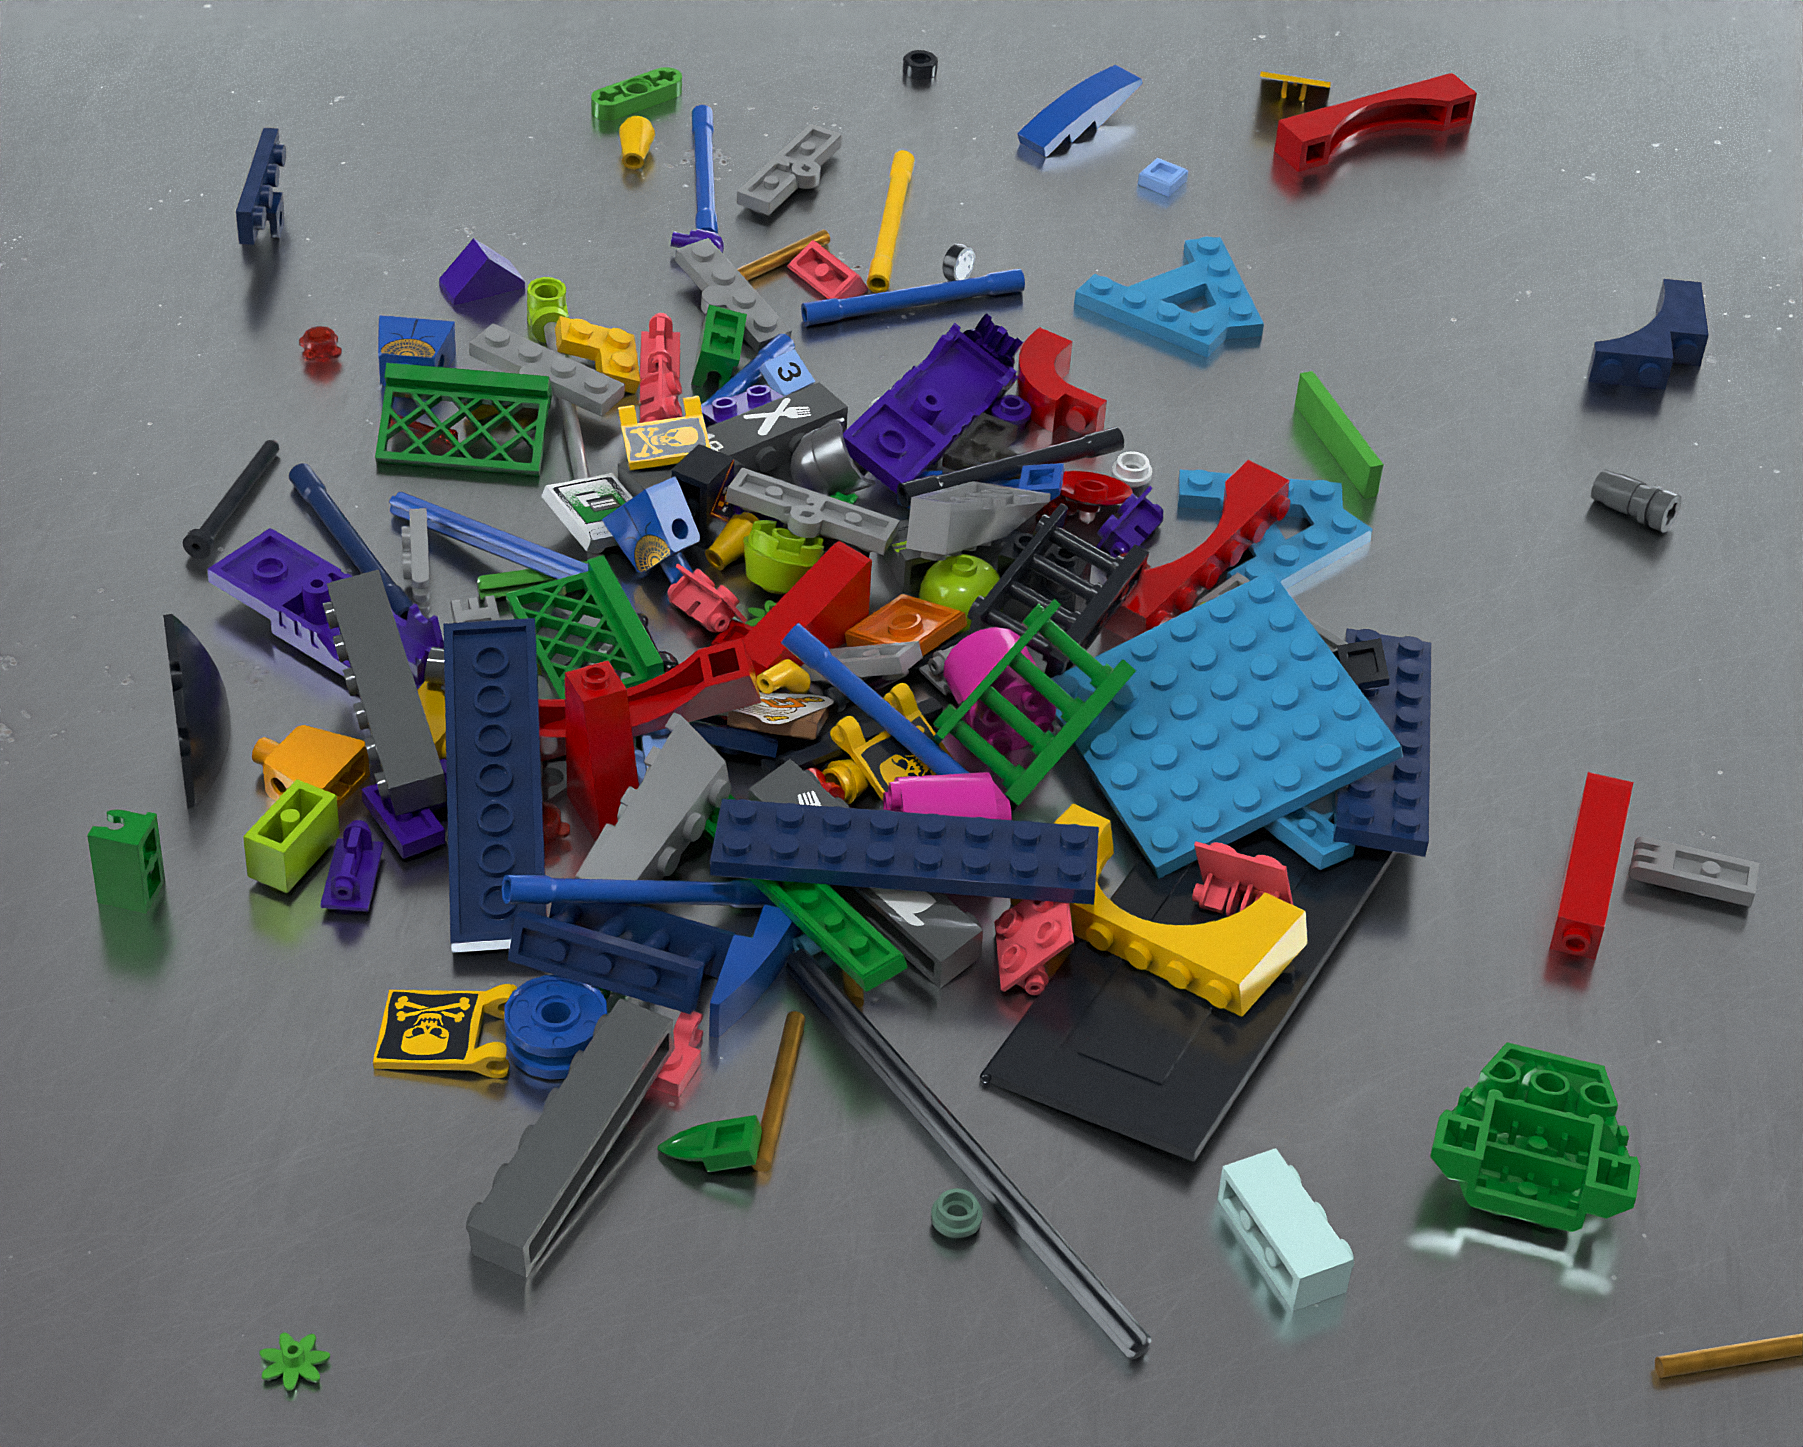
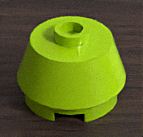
[743,520,824,595]

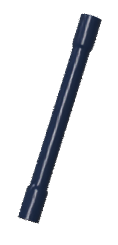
[289,463,413,621]

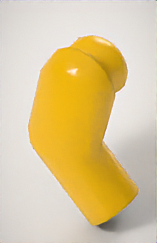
[757,659,811,694]

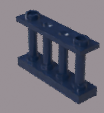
[508,902,736,1014]

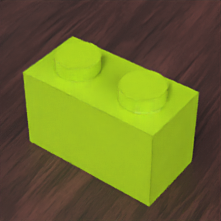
[243,779,340,893]

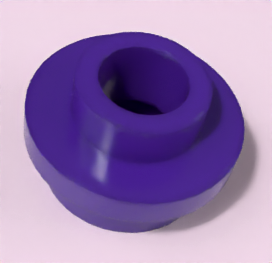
[991,395,1031,431]

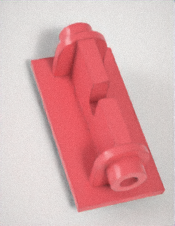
[640,313,680,380]
[640,358,682,423]
[667,564,747,633]

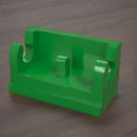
[691,305,747,388]
[87,809,166,914]

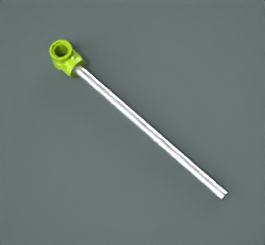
[527,277,605,554]

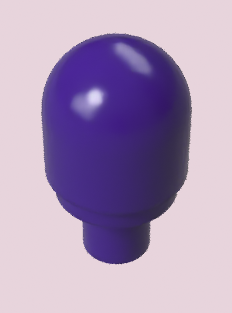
[670,229,724,253]

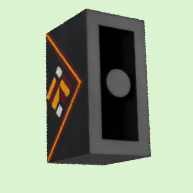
[671,444,734,550]

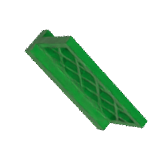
[375,363,552,477]
[505,555,664,699]

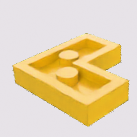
[555,316,640,394]

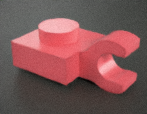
[651,1011,703,1098]

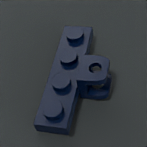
[236,128,286,245]

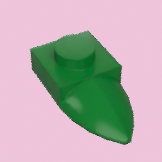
[657,1115,762,1172]

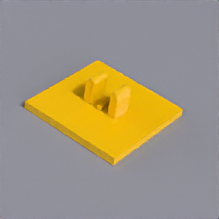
[1260,71,1331,101]

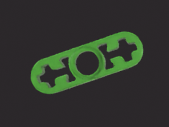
[591,67,682,121]

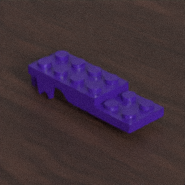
[843,313,1023,495]
[207,528,444,690]

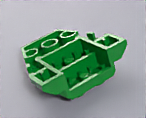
[1430,1042,1641,1232]

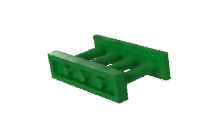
[931,599,1136,811]

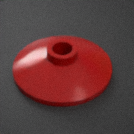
[1060,471,1133,513]

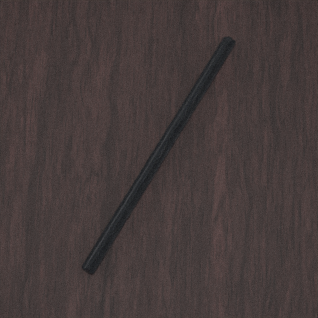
[785,949,1152,1360]

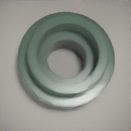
[931,1188,983,1238]

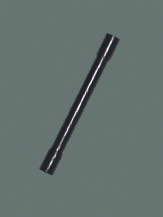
[897,427,1124,508]

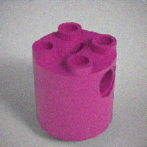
[943,627,1056,755]
[883,772,1012,820]

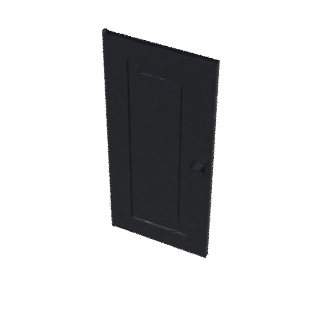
[980,817,1397,1161]

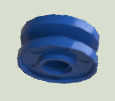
[504,975,607,1079]

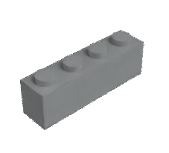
[906,481,1051,560]
[575,712,731,907]

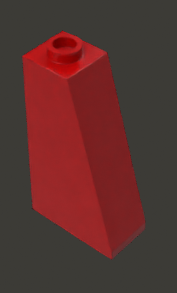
[743,541,872,692]
[565,661,639,842]
[1549,772,1634,960]

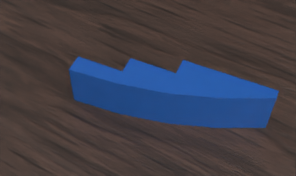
[1017,65,1143,157]
[709,904,802,1038]

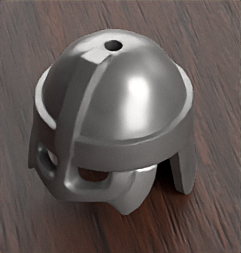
[790,418,876,497]

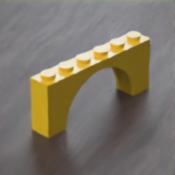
[1010,803,1307,1017]

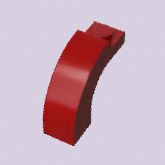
[1016,327,1107,435]

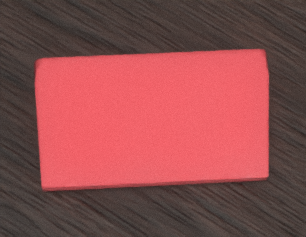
[787,240,869,299]

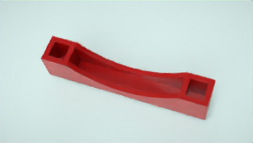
[1274,73,1477,172]
[1104,460,1291,640]
[539,638,761,762]

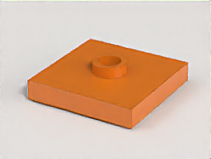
[845,594,967,656]

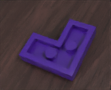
[362,758,447,859]

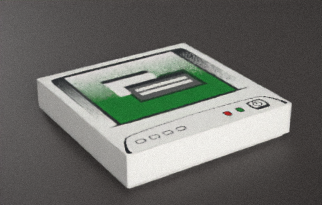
[541,473,633,551]

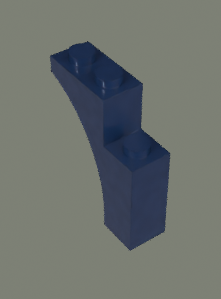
[1587,279,1709,390]

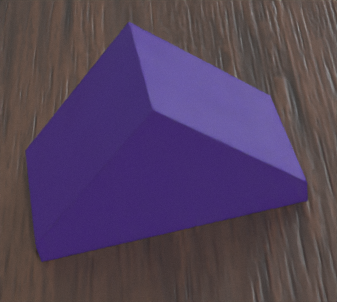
[439,238,525,306]

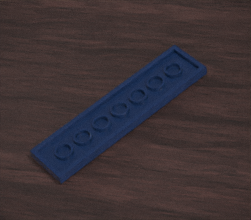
[443,618,547,953]
[1333,628,1431,857]
[710,799,1099,905]

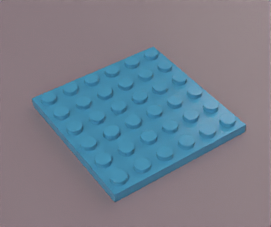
[1051,570,1403,879]

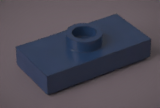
[690,715,779,758]

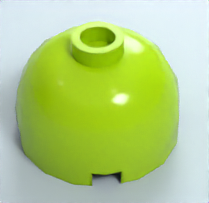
[919,554,1004,635]

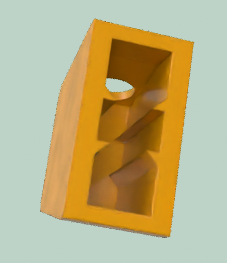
[252,725,370,809]

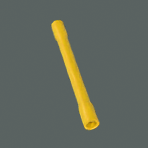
[867,150,915,293]

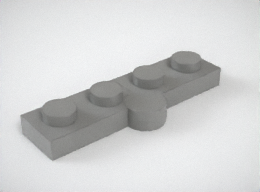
[737,124,842,215]
[675,238,792,353]
[469,323,625,417]
[725,468,900,555]

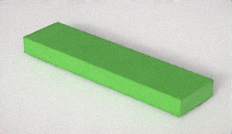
[1295,371,1384,499]

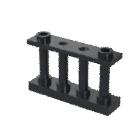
[967,503,1150,678]

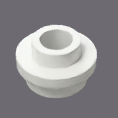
[1111,451,1152,488]

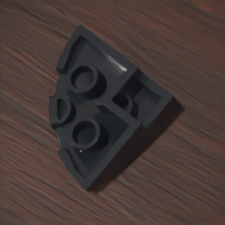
[163,614,231,809]

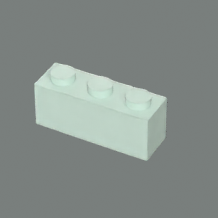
[1217,1148,1354,1311]

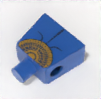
[378,315,456,386]
[602,476,700,585]

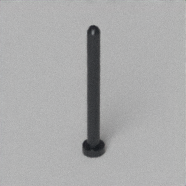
[183,439,279,559]

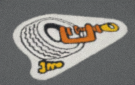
[733,692,834,724]

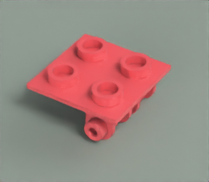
[1192,841,1293,916]
[994,899,1074,995]

